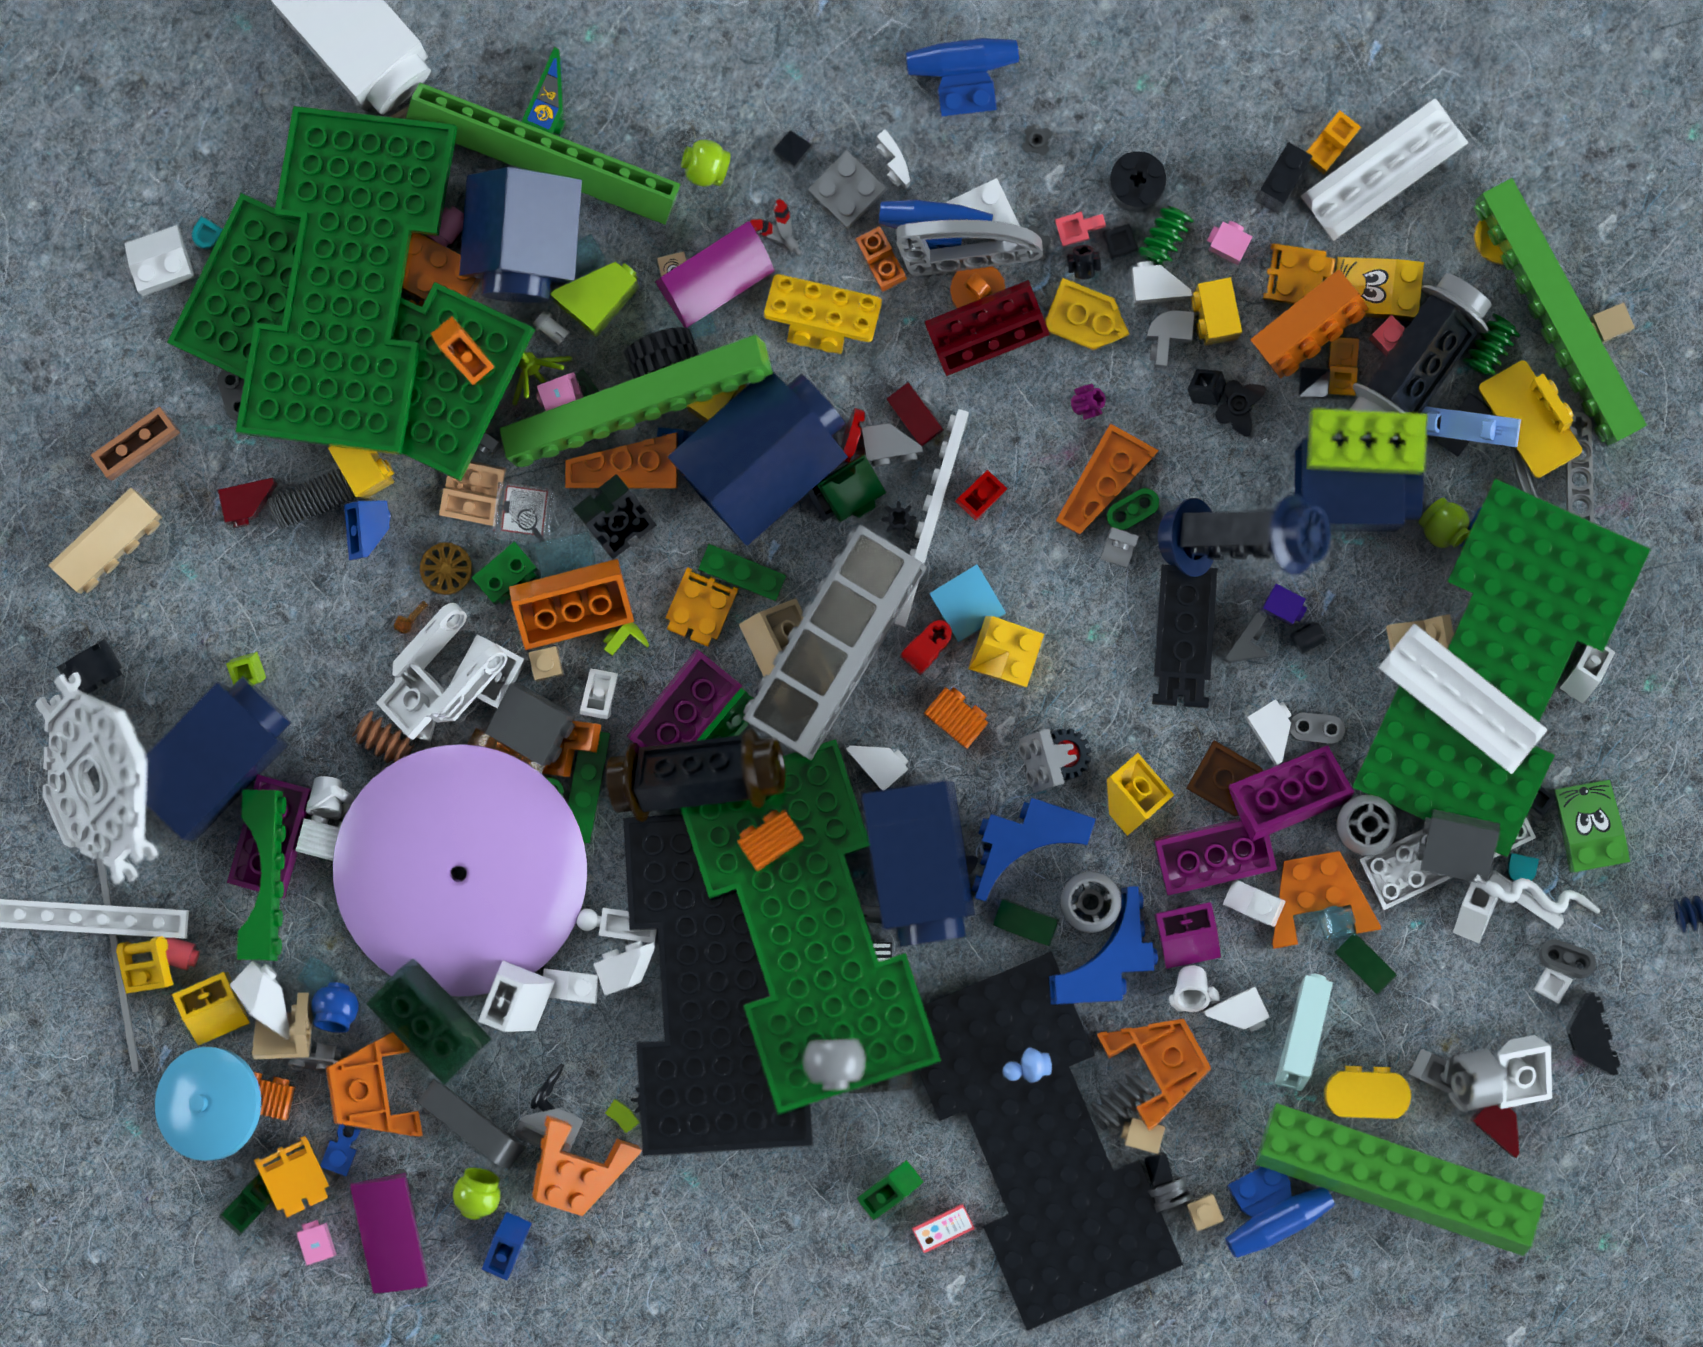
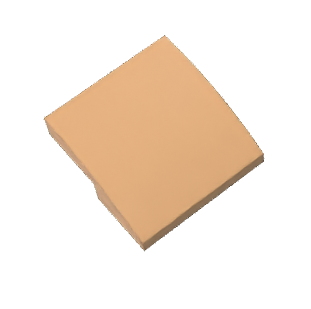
[439,461,506,526]

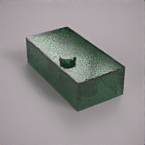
[366,959,492,1085]

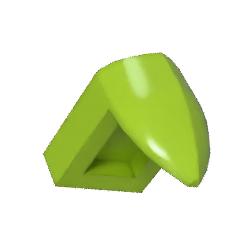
[603,622,649,656]

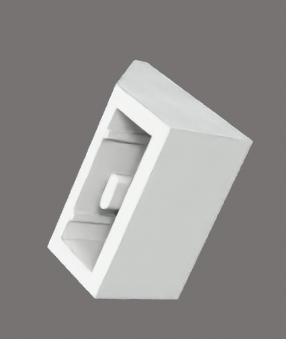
[450,635,526,708]
[478,961,555,1032]

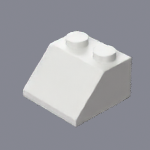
[124,225,195,296]

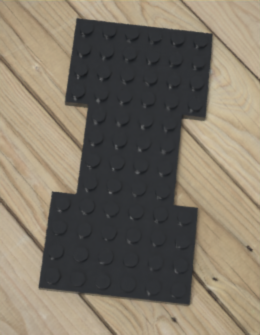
[623,814,813,1157]
[918,951,1183,1331]

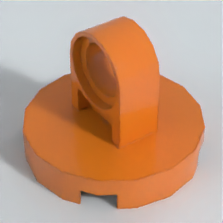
[950,266,1006,308]

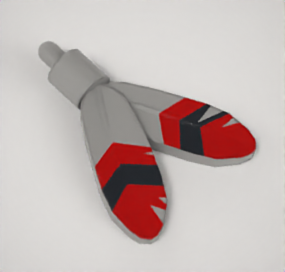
[750,199,801,255]

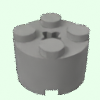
[1445,1048,1507,1111]

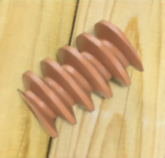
[352,711,415,763]

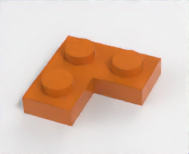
[541,721,601,777]

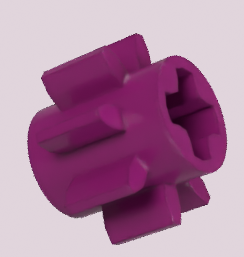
[1071,383,1106,420]

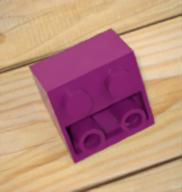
[1154,902,1221,969]

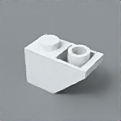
[1453,882,1498,943]
[593,941,655,995]

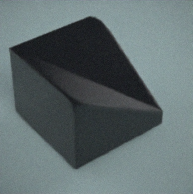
[773,130,812,169]
[1298,367,1330,399]
[1187,369,1226,405]
[1144,1152,1174,1186]

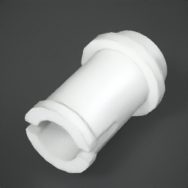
[533,311,570,346]

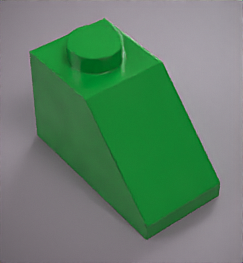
[856,1160,924,1221]

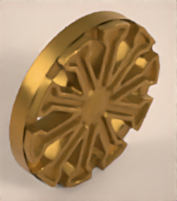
[420,543,472,595]

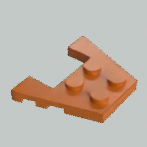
[1272,851,1381,949]
[1097,1019,1211,1131]
[326,1027,423,1137]
[532,1115,642,1216]

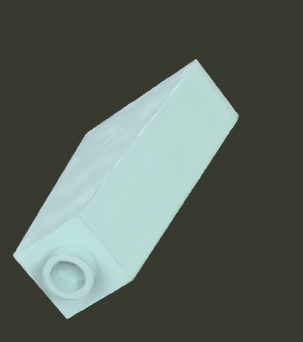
[1274,974,1333,1091]

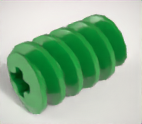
[1138,206,1194,269]
[1463,313,1521,375]

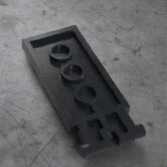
[1152,564,1218,708]

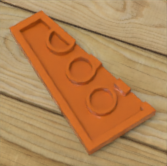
[565,432,678,489]

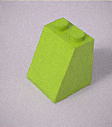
[550,261,640,338]

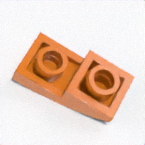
[855,226,907,292]

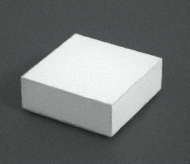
[1534,968,1573,1004]

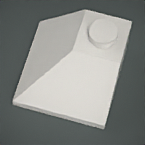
[230,960,290,1040]
[1497,1035,1552,1109]

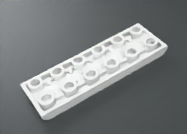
[1301,98,1468,242]
[1378,624,1548,774]
[1359,818,1536,910]

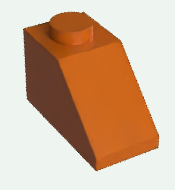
[431,317,494,385]

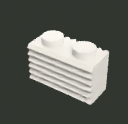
[296,815,342,861]

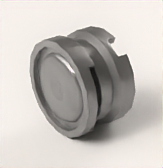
[1148,1176,1193,1212]

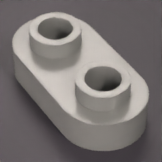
[1289,713,1345,744]

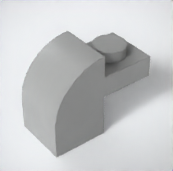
[1146,310,1194,369]

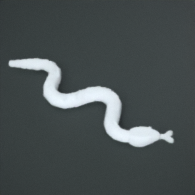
[1474,875,1600,914]

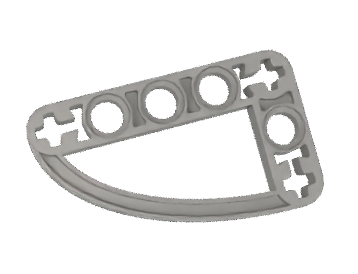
[896,220,1043,276]
[1510,412,1594,523]

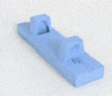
[1421,406,1521,447]

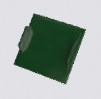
[817,453,887,523]

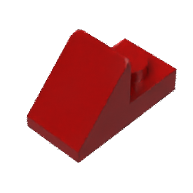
[955,470,1008,521]

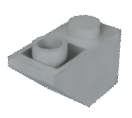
[862,423,922,467]

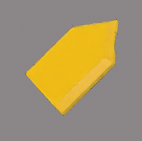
[1045,278,1130,350]

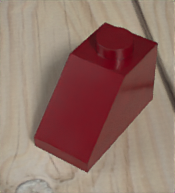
[218,477,277,528]
[1470,1104,1520,1158]

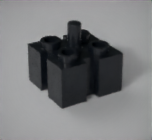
[573,474,656,560]

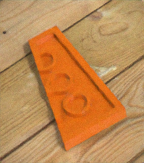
[1055,423,1159,535]

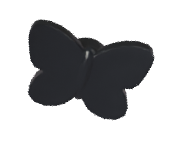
[1216,380,1266,437]

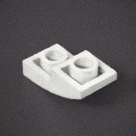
[876,129,910,189]

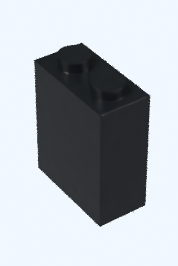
[1255,142,1313,215]

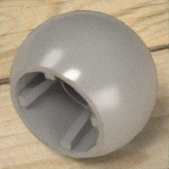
[1337,794,1398,855]
[1060,871,1121,933]
[803,1039,865,1090]

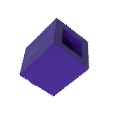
[1261,584,1307,626]

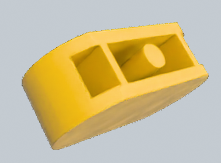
[1323,1066,1411,1119]

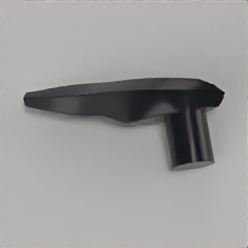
[531,1063,564,1112]

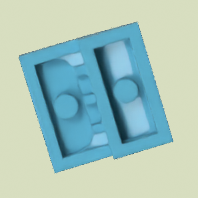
[929,564,1006,642]

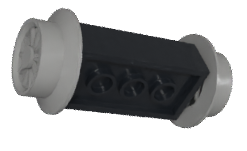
[1350,273,1492,439]

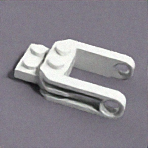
[376,603,507,740]

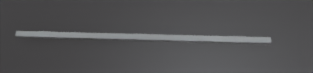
[96,858,140,1073]

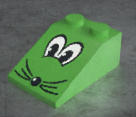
[1554,780,1630,873]

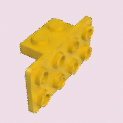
[764,274,882,354]
[1478,360,1582,478]

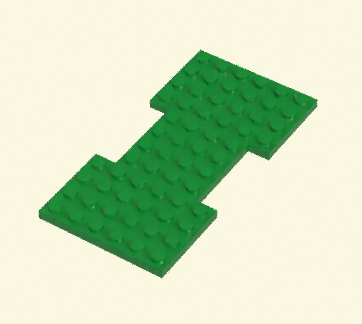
[235,106,458,455]
[167,193,535,481]
[1352,478,1651,857]
[681,739,941,1114]

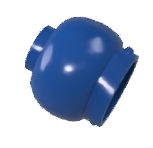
[311,982,359,1033]

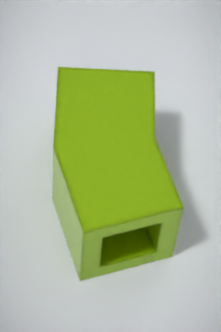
[605,1098,640,1134]

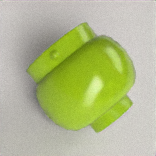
[681,139,731,187]
[1418,497,1470,548]
[452,1167,501,1220]

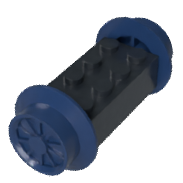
[1158,495,1330,577]

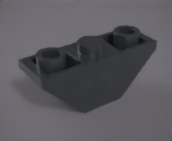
[1566,992,1620,1076]

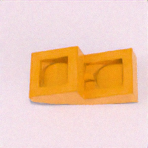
[1306,110,1361,174]
[1328,336,1359,396]

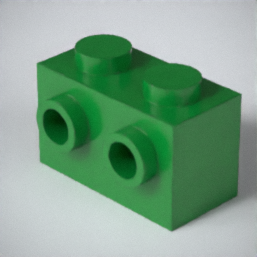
[472,541,538,605]

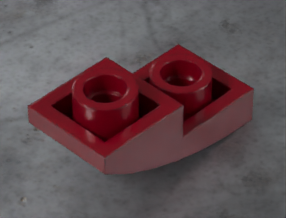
[886,382,944,446]

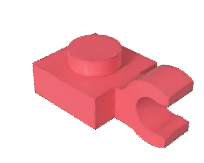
[1055,211,1106,247]

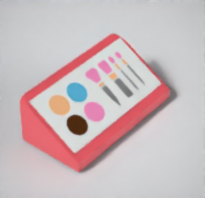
[912,1203,975,1253]

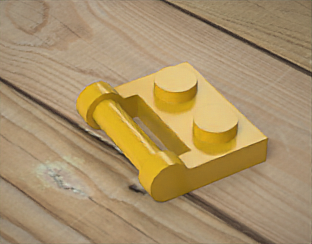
[116,936,173,994]

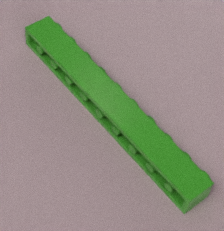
[406,83,681,225]
[500,334,773,467]

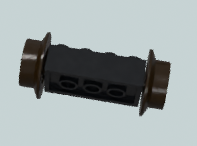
[606,729,786,822]

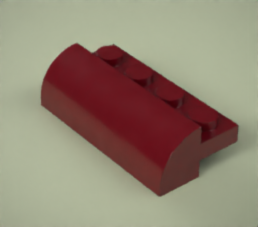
[924,280,1050,376]

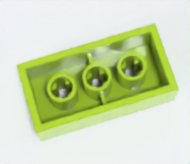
[1307,409,1427,475]

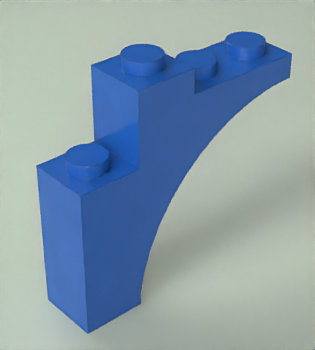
[971,798,1096,902]
[1049,886,1158,1005]

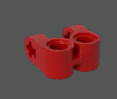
[900,620,952,675]

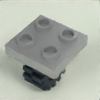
[1018,728,1091,793]

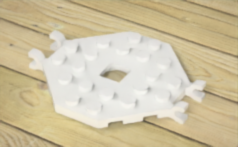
[35,672,158,884]

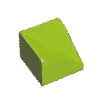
[226,652,266,685]

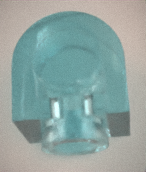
[1318,906,1356,941]

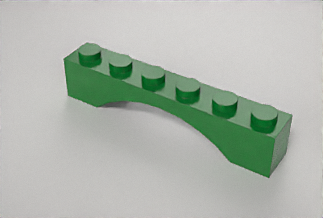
[237,790,287,961]

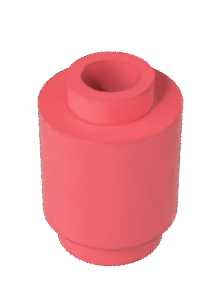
[165,937,200,971]

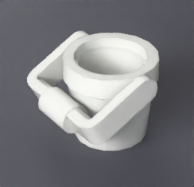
[306,776,355,820]
[1169,965,1220,1012]

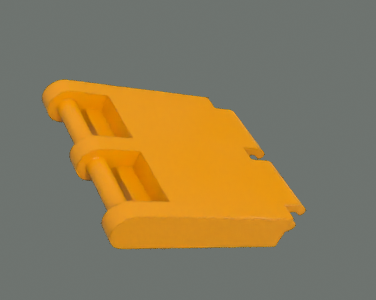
[1263,244,1336,304]
[665,567,739,647]
[254,1135,329,1217]

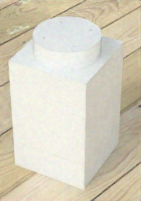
[270,0,431,114]

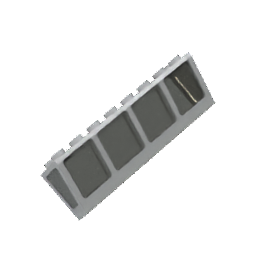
[743,525,927,761]

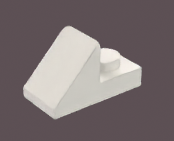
[580,668,618,719]

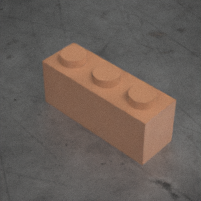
[91,406,180,481]

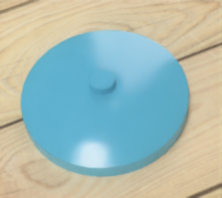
[155,1047,261,1161]

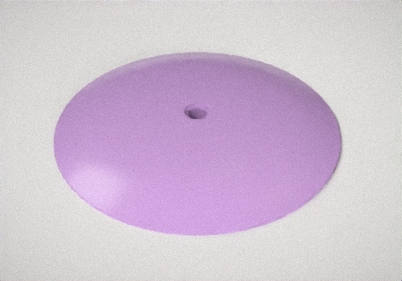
[333,745,587,996]

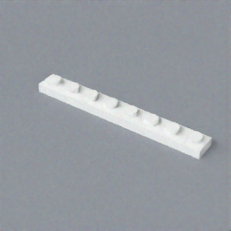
[894,409,969,629]
[0,899,189,939]

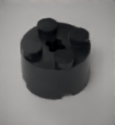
[1108,151,1166,212]
[56,639,122,694]

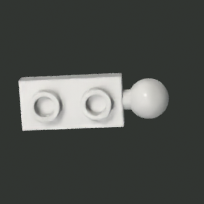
[576,908,657,944]

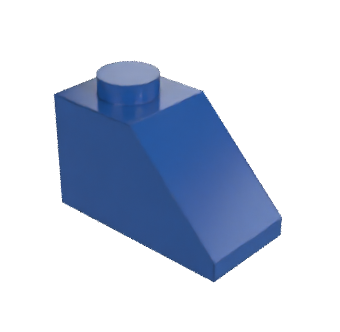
[344,500,391,560]
[482,1212,532,1281]

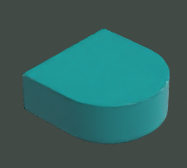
[192,216,223,250]
[1507,853,1539,881]

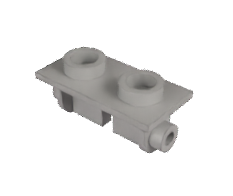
[283,1043,342,1075]

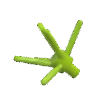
[512,351,572,406]

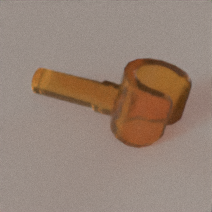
[394,601,428,634]

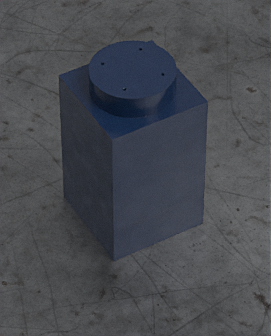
[667,371,848,547]
[145,676,291,842]
[862,780,975,947]

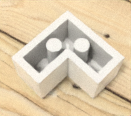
[946,178,1020,241]

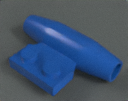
[906,38,1019,117]
[879,200,993,250]
[1225,1167,1335,1258]

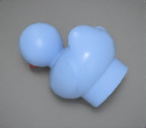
[1003,1047,1051,1083]

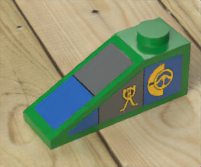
[521,47,566,136]

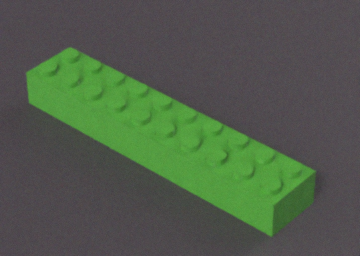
[1474,178,1647,446]
[1255,1103,1545,1256]

